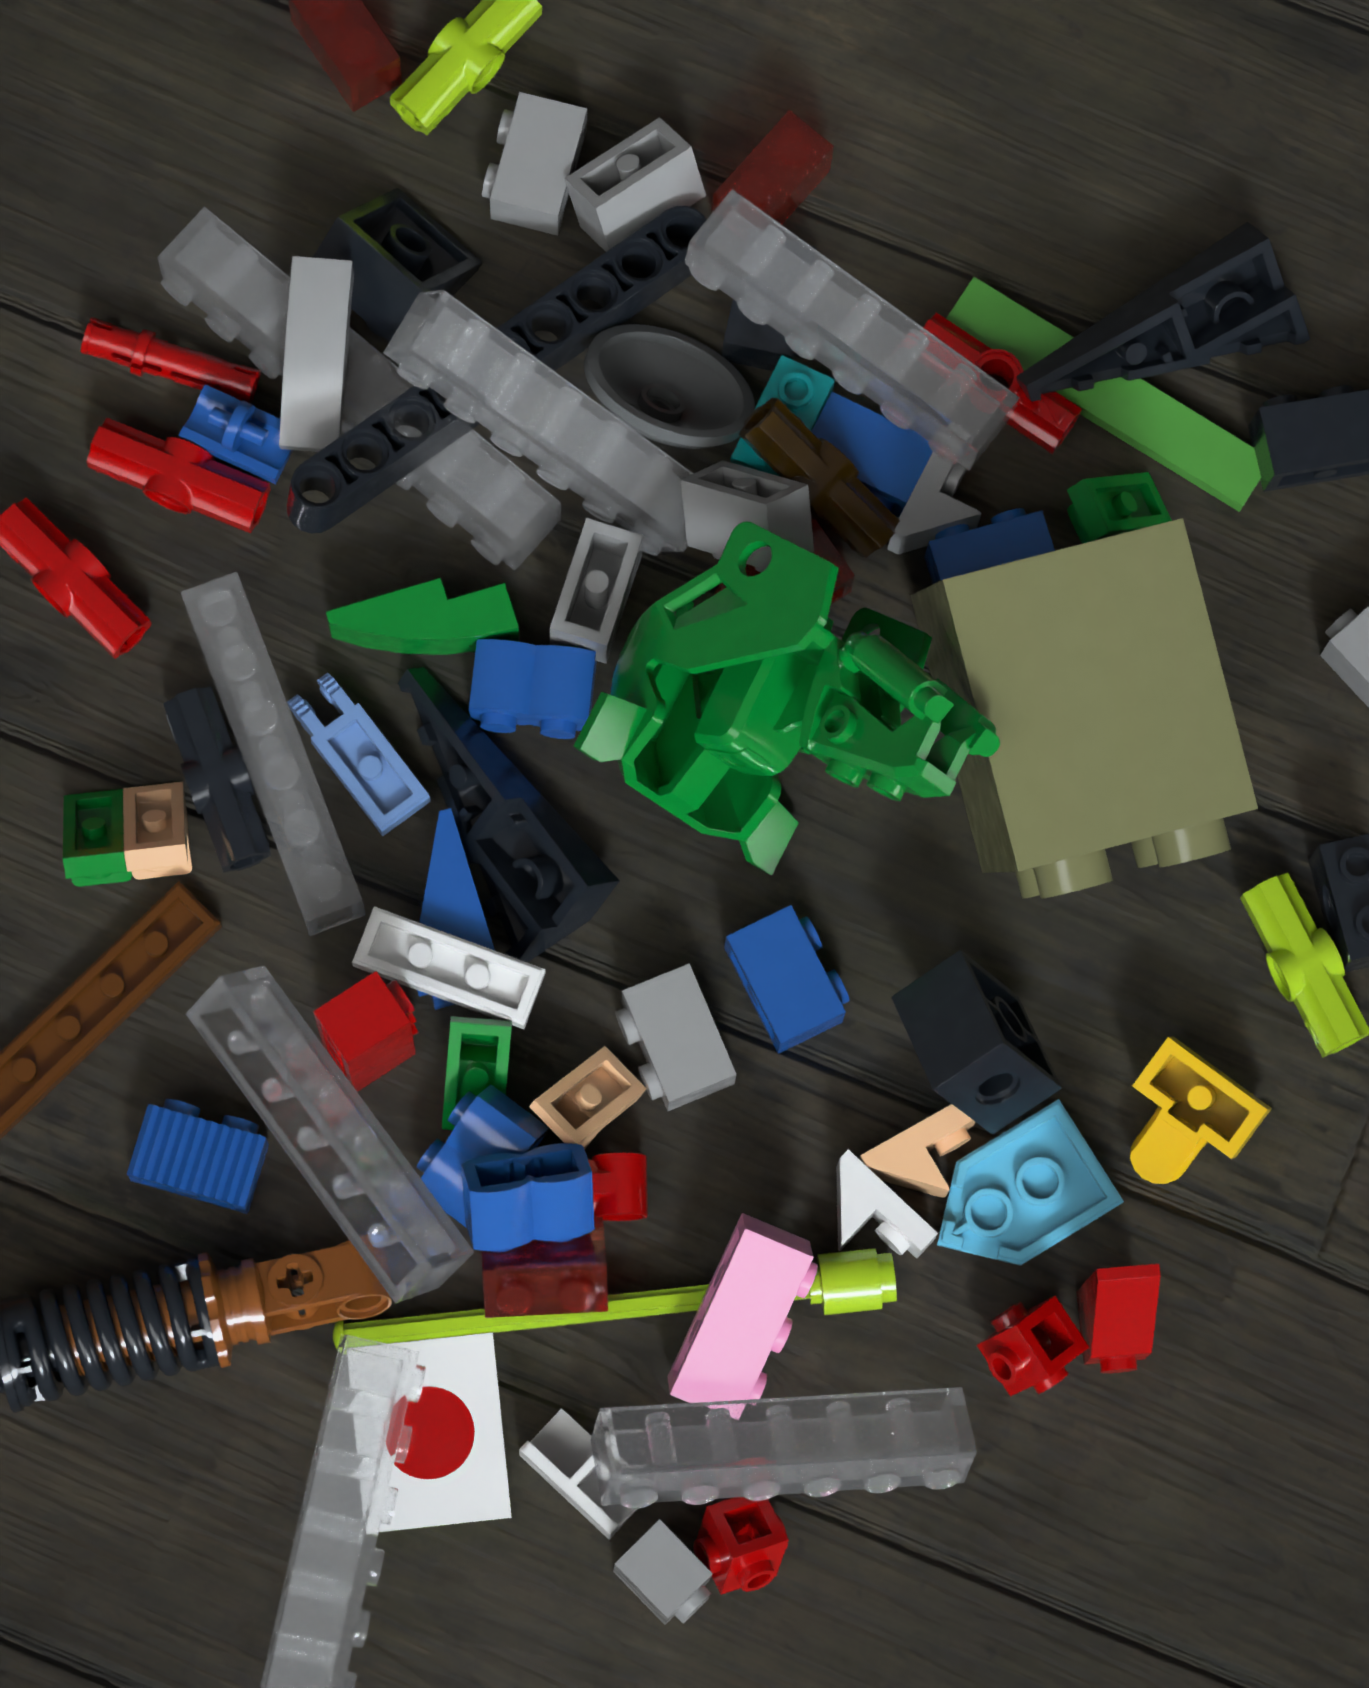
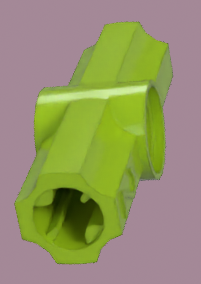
[390,0,542,135]
[1240,872,1369,1058]

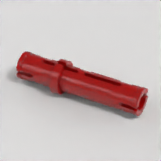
[81,317,261,404]

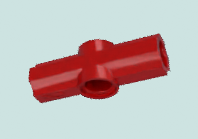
[907,312,1082,454]
[86,418,271,534]
[0,497,152,659]

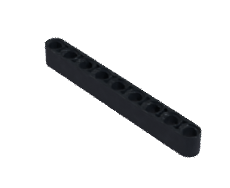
[286,206,710,534]

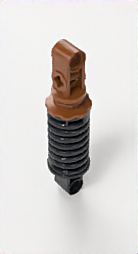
[0,1239,392,1413]

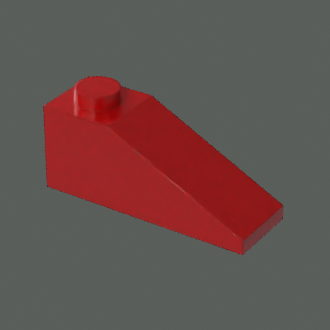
[1076,1264,1161,1373]

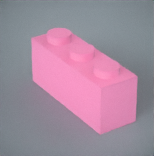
[667,1213,818,1423]

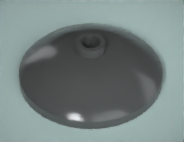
[584,324,755,449]

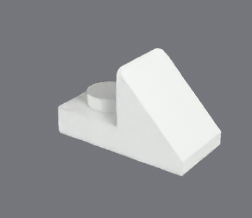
[836,1149,938,1259]

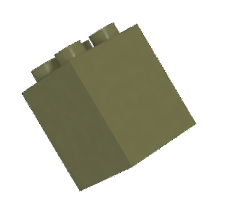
[910,518,1258,899]

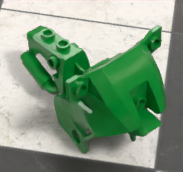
[573,521,1000,875]

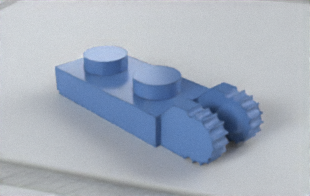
[287,672,431,836]

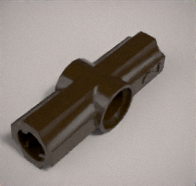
[738,397,900,558]

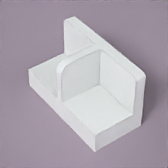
[519,1408,652,1540]

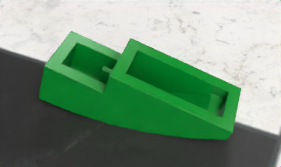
[326,578,519,655]

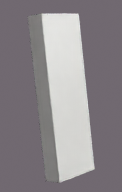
[352,906,546,1029]

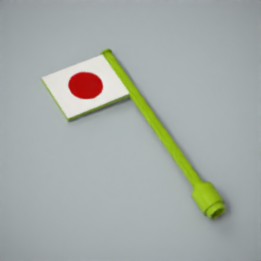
[333,1248,897,1534]

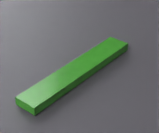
[946,277,1261,512]

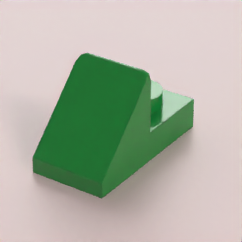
[1067,472,1172,544]
[63,789,132,887]
[442,1016,512,1130]

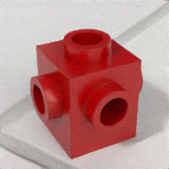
[977,1296,1089,1397]
[693,1488,789,1595]

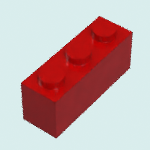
[313,971,419,1093]

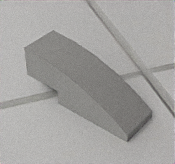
[279,256,354,452]

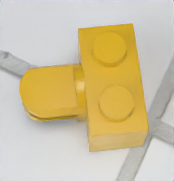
[1130,1037,1272,1184]

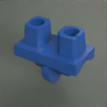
[178,384,293,485]

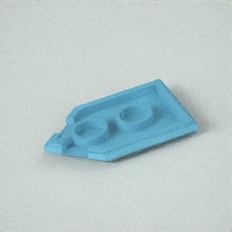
[937,1099,1124,1266]

